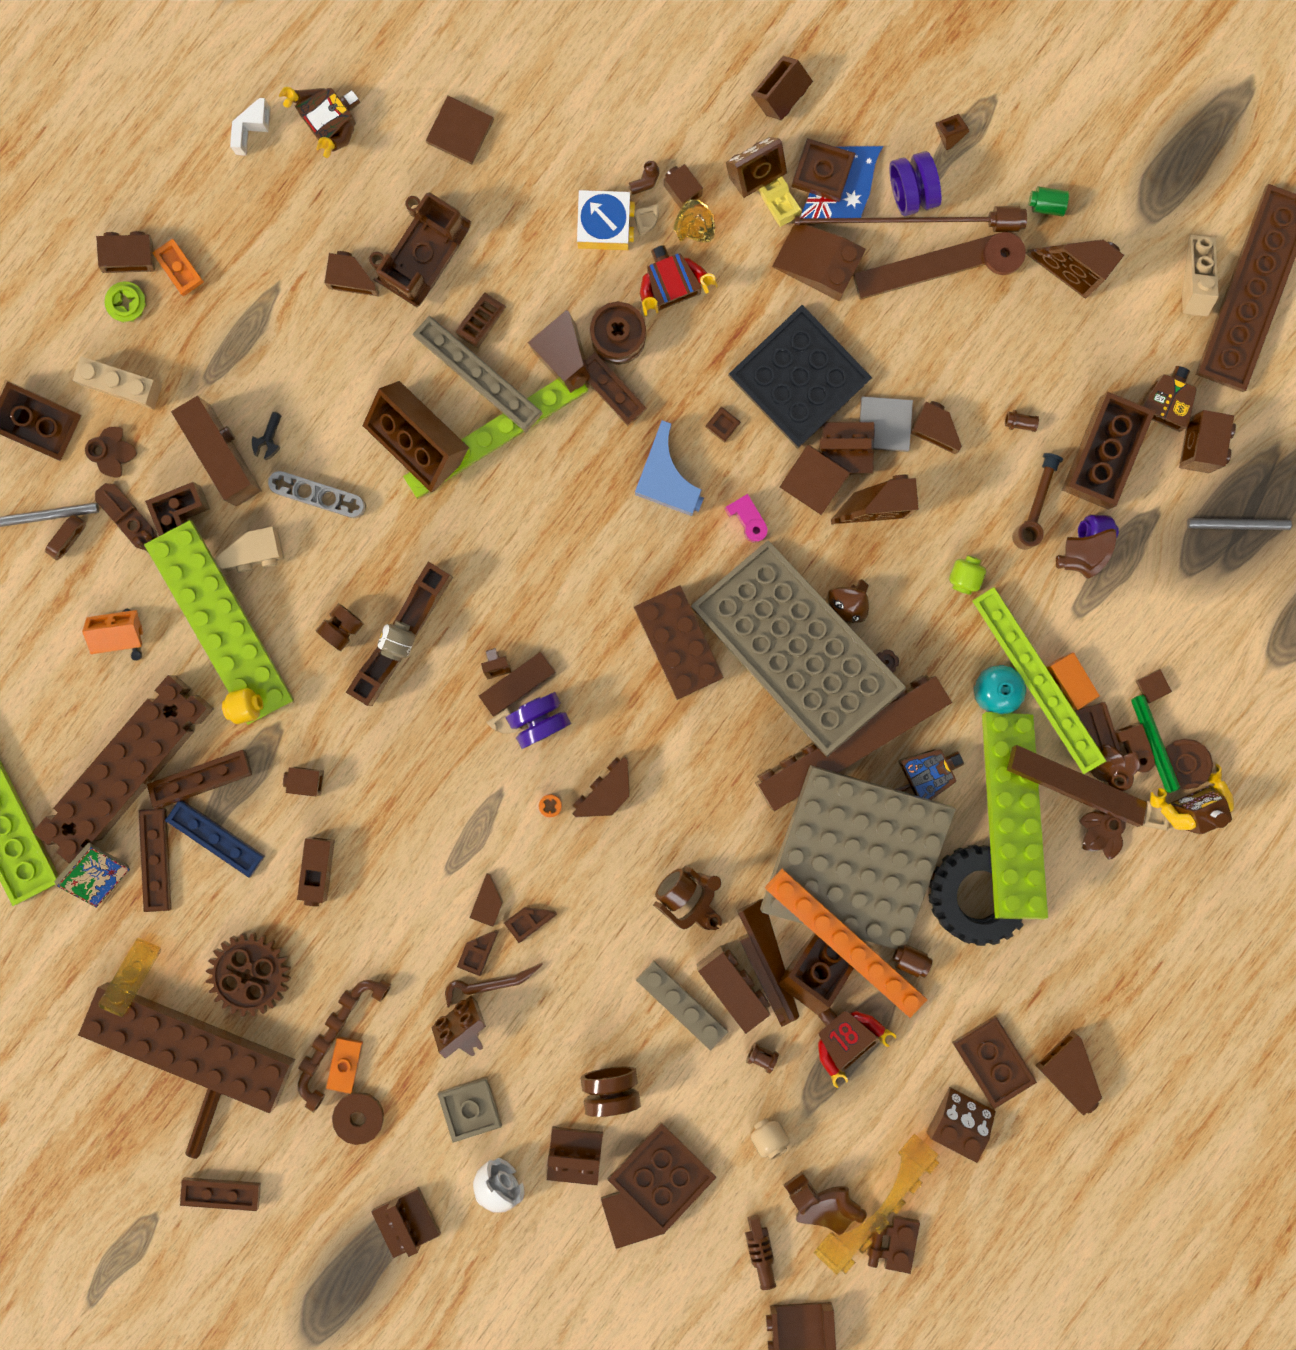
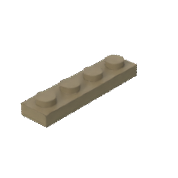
[636,960,728,1051]

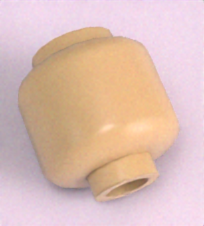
[751,1119,789,1160]

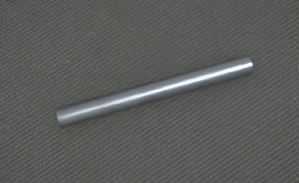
[0,503,99,527]
[1187,518,1292,530]

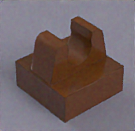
[481,648,512,680]

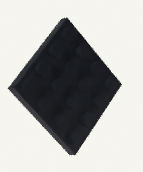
[728,305,872,449]

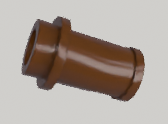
[1005,410,1039,432]

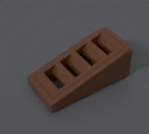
[456,292,506,349]

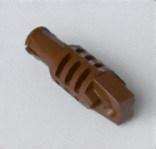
[745,1215,777,1290]

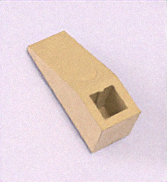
[1182,235,1219,316]
[214,527,284,576]

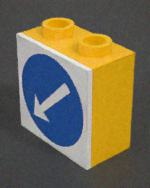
[577,190,635,250]

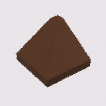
[935,114,969,151]

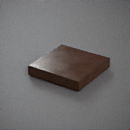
[426,95,494,165]
[791,138,855,202]
[780,444,850,515]
[601,1192,665,1249]

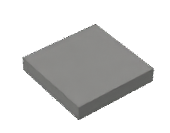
[859,397,913,452]

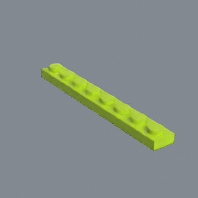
[403,379,588,499]
[972,587,1106,774]

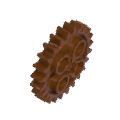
[206,932,291,1017]

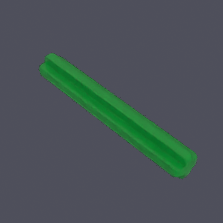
[1131,695,1180,793]

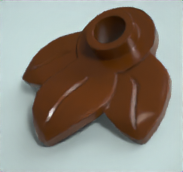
[85,427,137,478]
[1090,744,1140,791]
[1079,811,1126,860]

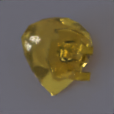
[673,199,715,242]

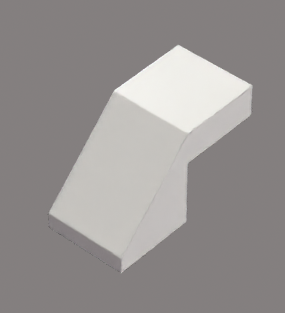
[230,98,270,155]

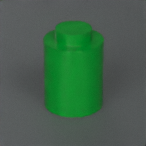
[1028,186,1069,217]

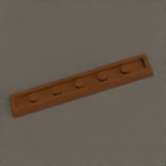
[853,234,1007,300]
[1007,745,1147,827]

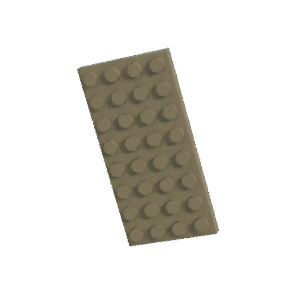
[691,540,906,757]

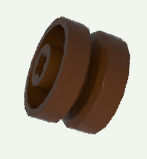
[590,301,646,365]
[580,1066,641,1117]

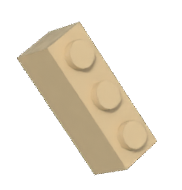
[72,356,162,410]

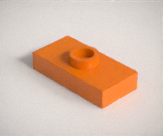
[152,238,204,297]
[326,1036,363,1094]

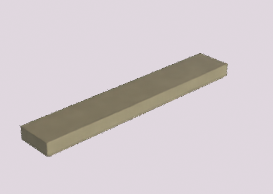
[413,315,543,433]

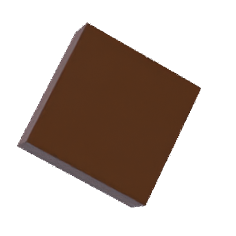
[705,406,741,443]
[1136,669,1172,703]

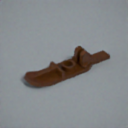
[95,483,157,552]

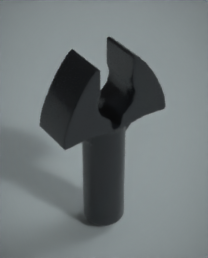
[252,412,282,460]

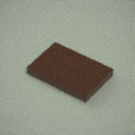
[952,1016,1037,1109]

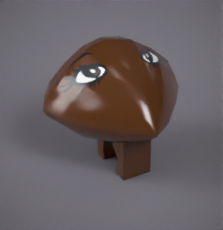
[828,579,869,624]

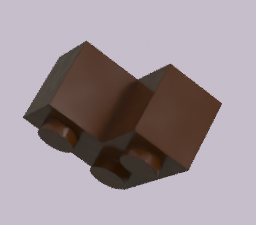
[145,482,210,536]

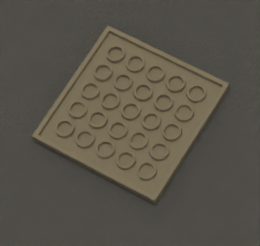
[760,765,956,949]

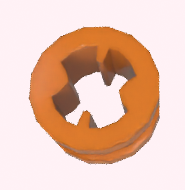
[539,794,562,818]

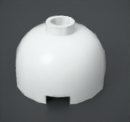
[473,1158,524,1213]

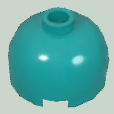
[973,665,1027,714]

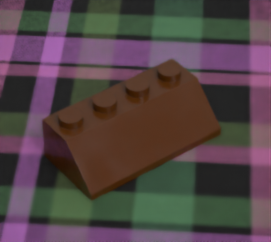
[362,381,469,492]

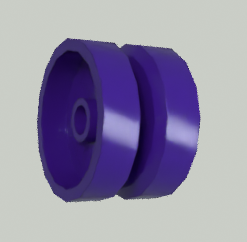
[889,151,942,217]
[505,692,572,749]

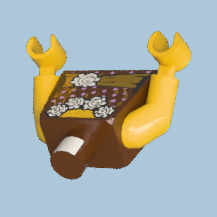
[1150,764,1234,834]

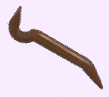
[445,963,543,1008]

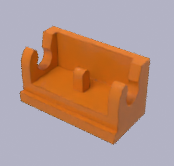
[82,610,143,654]
[1046,652,1100,711]

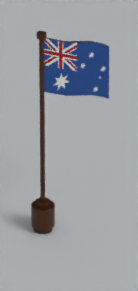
[794,146,1027,232]

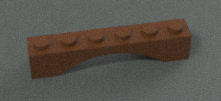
[346,561,453,706]

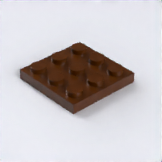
[607,1122,717,1235]

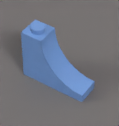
[635,420,704,516]

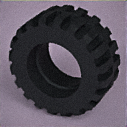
[929,845,1024,946]

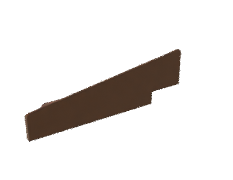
[737,899,799,1027]

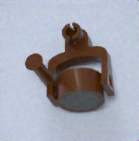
[653,866,722,930]

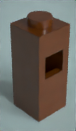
[297,837,335,907]

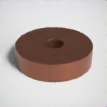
[983,232,1026,275]

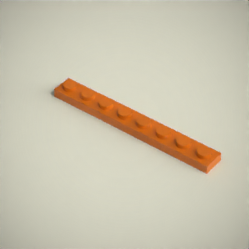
[765,868,927,1018]

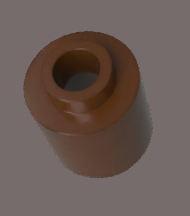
[892,944,933,978]

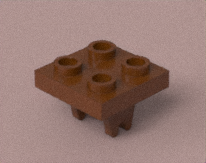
[431,995,486,1059]

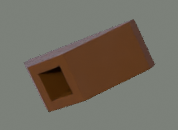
[572,756,630,817]

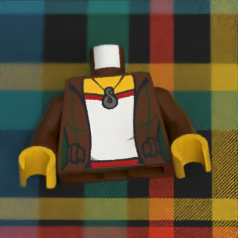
[279,87,360,158]

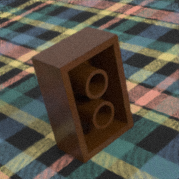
[697,946,771,1034]

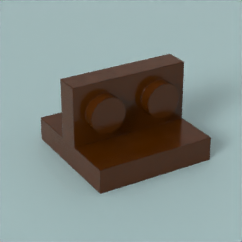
[820,422,875,474]
[547,1127,603,1185]
[371,1187,441,1258]

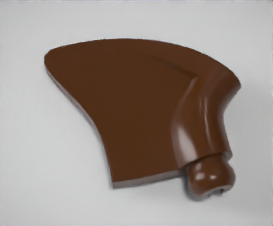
[1056,528,1116,579]
[796,1186,867,1236]

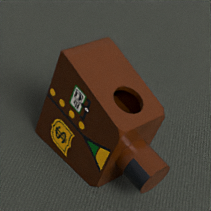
[1140,366,1197,432]

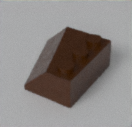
[1026,239,1124,299]
[831,474,919,525]

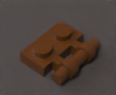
[867,1213,920,1274]

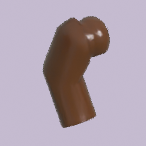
[628,161,660,195]

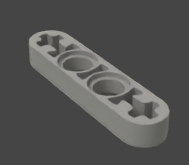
[268,471,366,519]

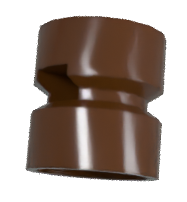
[315,603,364,651]

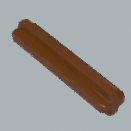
[185,1089,221,1159]

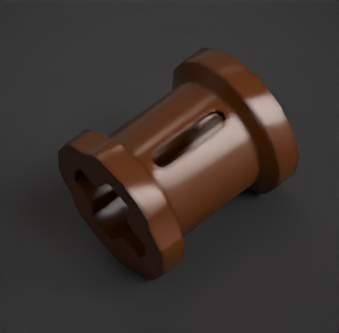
[746,1042,779,1074]

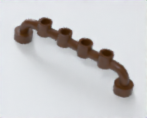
[298,979,391,1113]

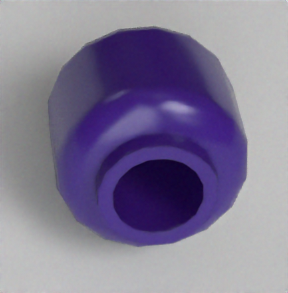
[1078,514,1119,538]

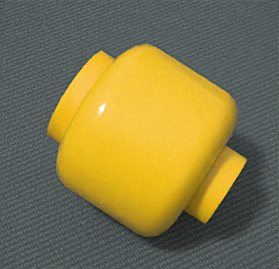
[222,688,263,724]

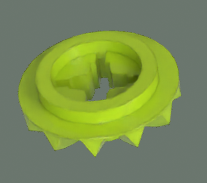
[104,281,146,323]

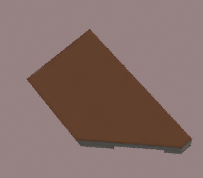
[469,873,503,927]
[504,907,557,943]
[457,930,499,976]

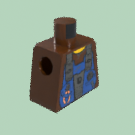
[898,749,964,800]

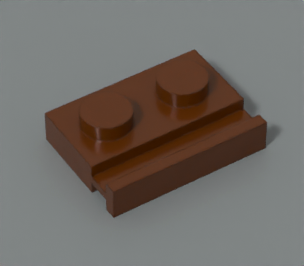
[1075,702,1121,752]

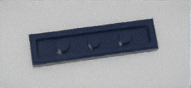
[165,800,265,878]

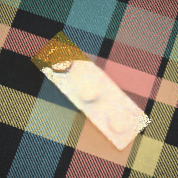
[98,938,161,1017]

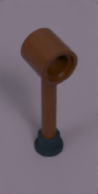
[1012,453,1063,550]

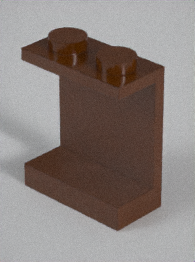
[766,1302,836,1350]

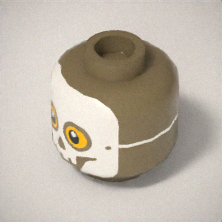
[378,621,415,661]

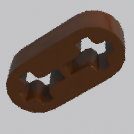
[45,514,86,560]

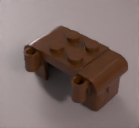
[369,192,471,308]

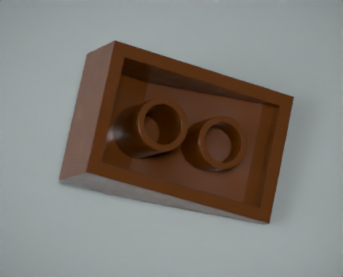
[772,224,866,301]
[0,379,82,461]
[777,932,854,1015]

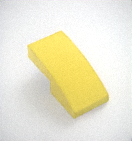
[758,176,802,227]

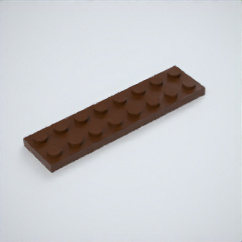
[1195,184,1296,392]

